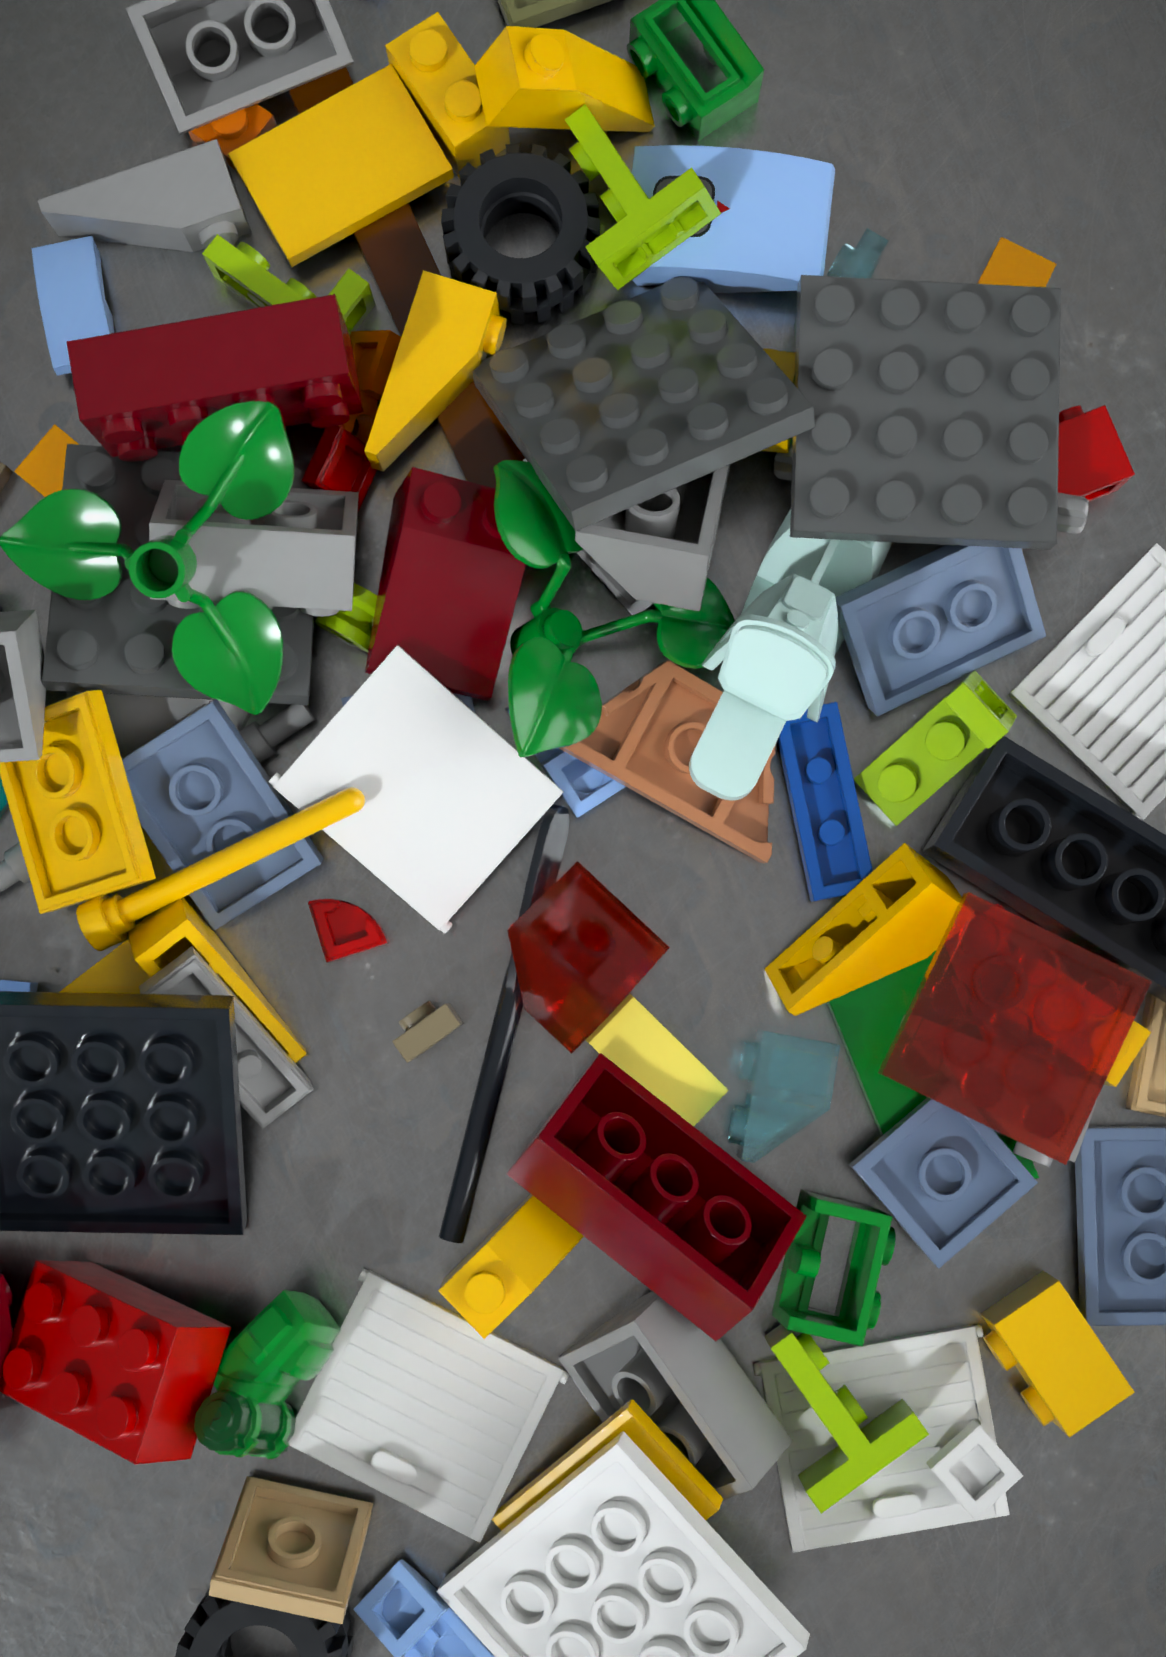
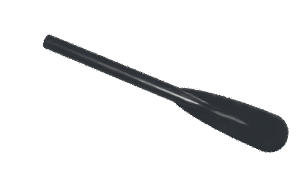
[439,805,570,1243]

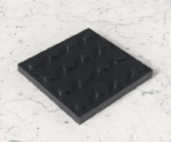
[0,991,247,1235]

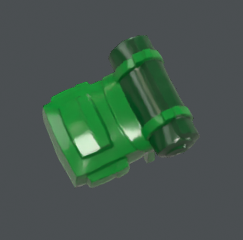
[194,1290,341,1459]

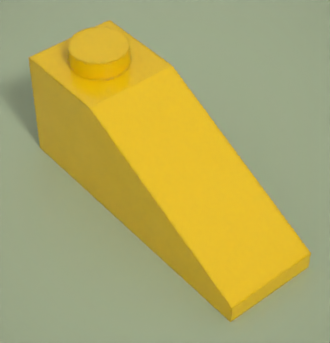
[474,26,655,132]
[364,270,507,472]
[765,843,975,1016]
[128,897,307,1063]
[438,1194,584,1339]

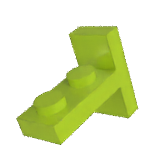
[565,104,721,290]
[202,234,376,335]
[854,671,1017,826]
[764,1324,929,1514]

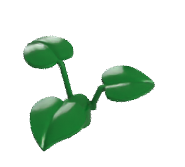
[0,401,294,715]
[493,460,735,757]

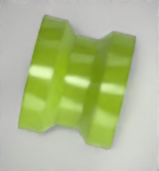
[314,583,377,653]

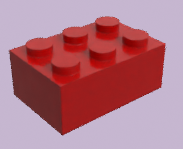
[0,1260,231,1464]

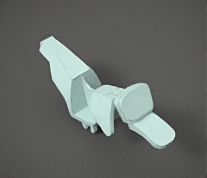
[689,509,892,800]

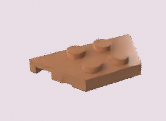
[559,660,776,863]

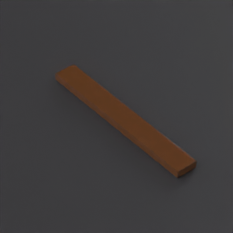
[288,67,525,489]

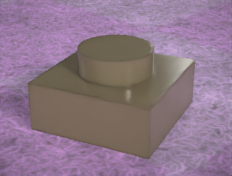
[392,1000,464,1063]

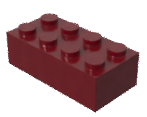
[67,294,364,462]
[507,1053,807,1341]

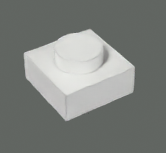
[926,1420,1023,1520]

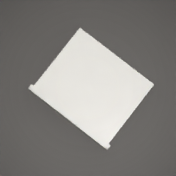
[1008,543,1166,820]
[269,645,563,934]
[288,1268,569,1543]
[753,1324,1010,1553]

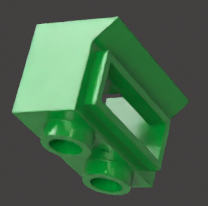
[627,0,765,141]
[771,1189,896,1347]

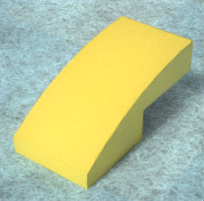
[585,994,729,1126]

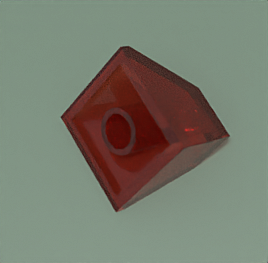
[507,861,670,1054]

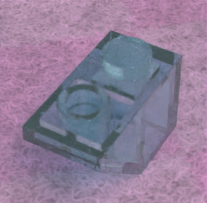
[728,1029,840,1163]

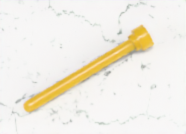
[76,787,365,951]

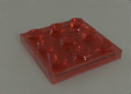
[878,892,1152,1165]

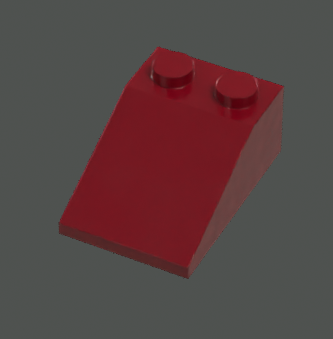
[365,467,526,701]

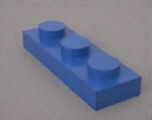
[777,702,873,902]

